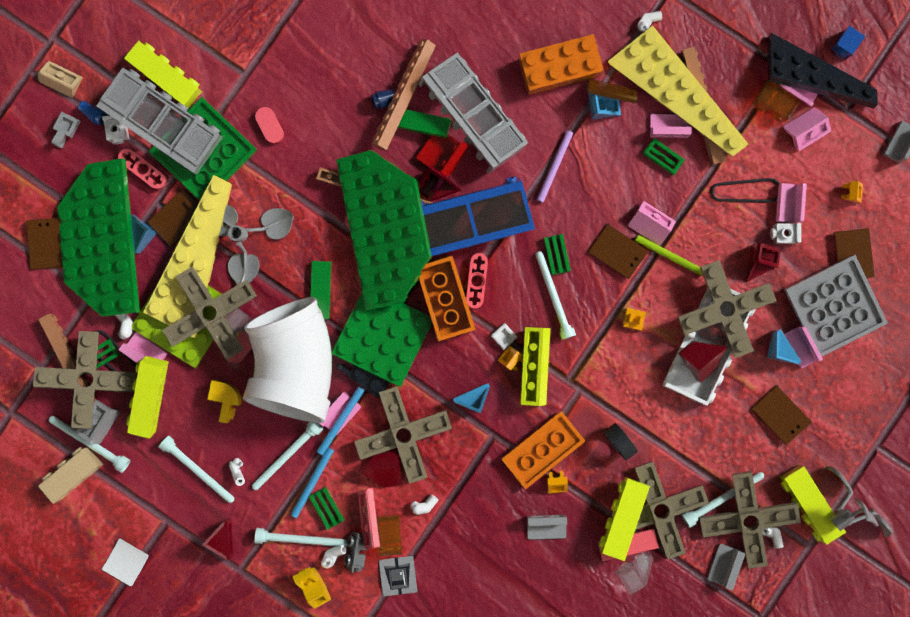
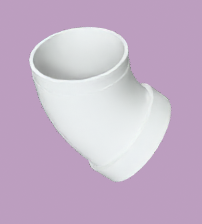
[243,297,332,423]

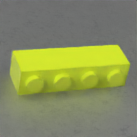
[124,41,202,109]
[521,327,550,406]
[126,356,169,439]
[780,465,846,545]
[599,477,650,561]

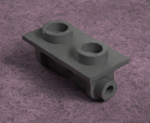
[344,530,367,573]

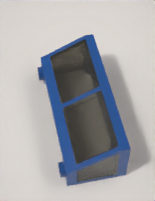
[421,176,535,256]

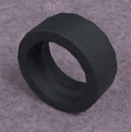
[604,423,638,461]

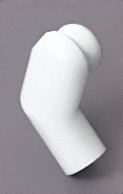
[637,11,662,32]
[115,314,133,339]
[229,458,245,486]
[410,494,439,515]
[762,527,784,549]
[321,545,346,569]

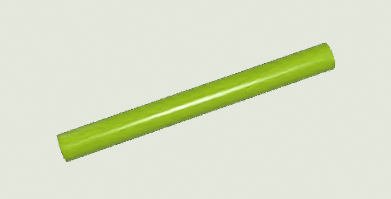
[635,235,703,276]

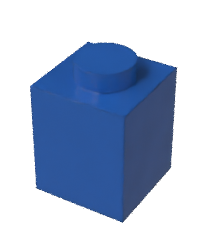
[831,26,866,60]

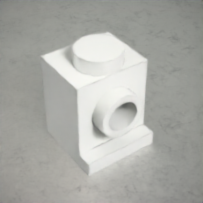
[102,115,130,144]
[770,223,801,244]

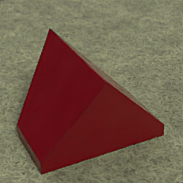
[418,165,461,202]
[746,243,781,282]
[678,341,727,383]
[361,448,403,487]
[202,518,234,560]

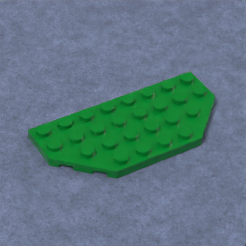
[336,150,432,310]
[57,158,140,317]

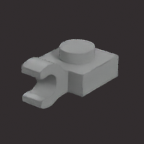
[51,112,80,149]

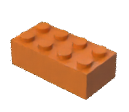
[519,34,604,95]
[419,256,476,341]

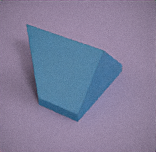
[587,83,621,120]
[131,214,157,254]
[767,329,801,364]
[453,383,490,413]

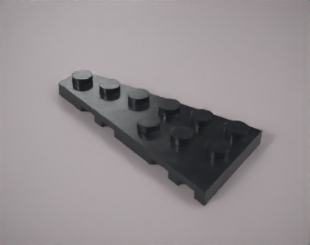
[768,33,878,109]

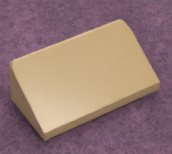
[38,61,82,98]

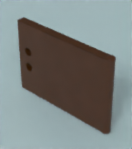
[587,79,637,104]
[147,189,198,248]
[26,218,63,270]
[588,223,648,280]
[833,228,875,278]
[751,385,812,445]

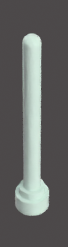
[536,251,576,340]
[49,416,131,473]
[252,422,323,490]
[158,436,234,503]
[681,472,764,528]
[255,528,348,547]

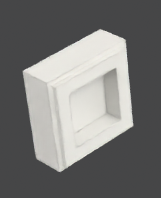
[491,323,517,350]

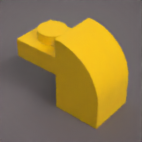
[208,380,242,423]
[293,567,332,609]

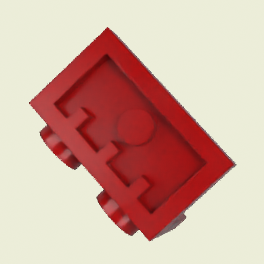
[416,134,469,178]

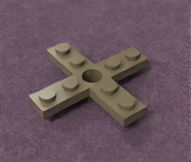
[677,260,776,358]
[162,266,257,360]
[33,331,136,429]
[354,386,452,484]
[611,461,709,560]
[699,471,801,569]

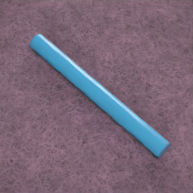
[317,386,365,455]
[290,447,334,518]

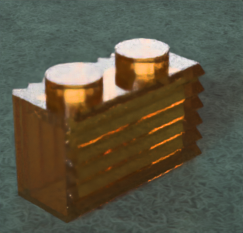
[752,80,800,122]
[374,514,402,556]

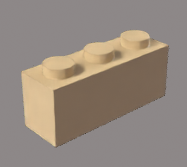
[39,447,103,504]

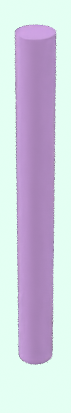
[536,130,573,203]

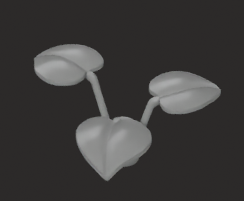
[219,205,294,285]
[825,466,893,537]

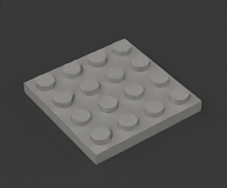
[784,255,888,356]

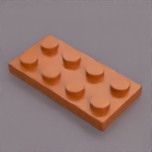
[501,411,585,490]

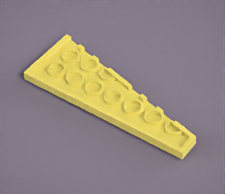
[608,25,748,157]
[143,175,232,338]

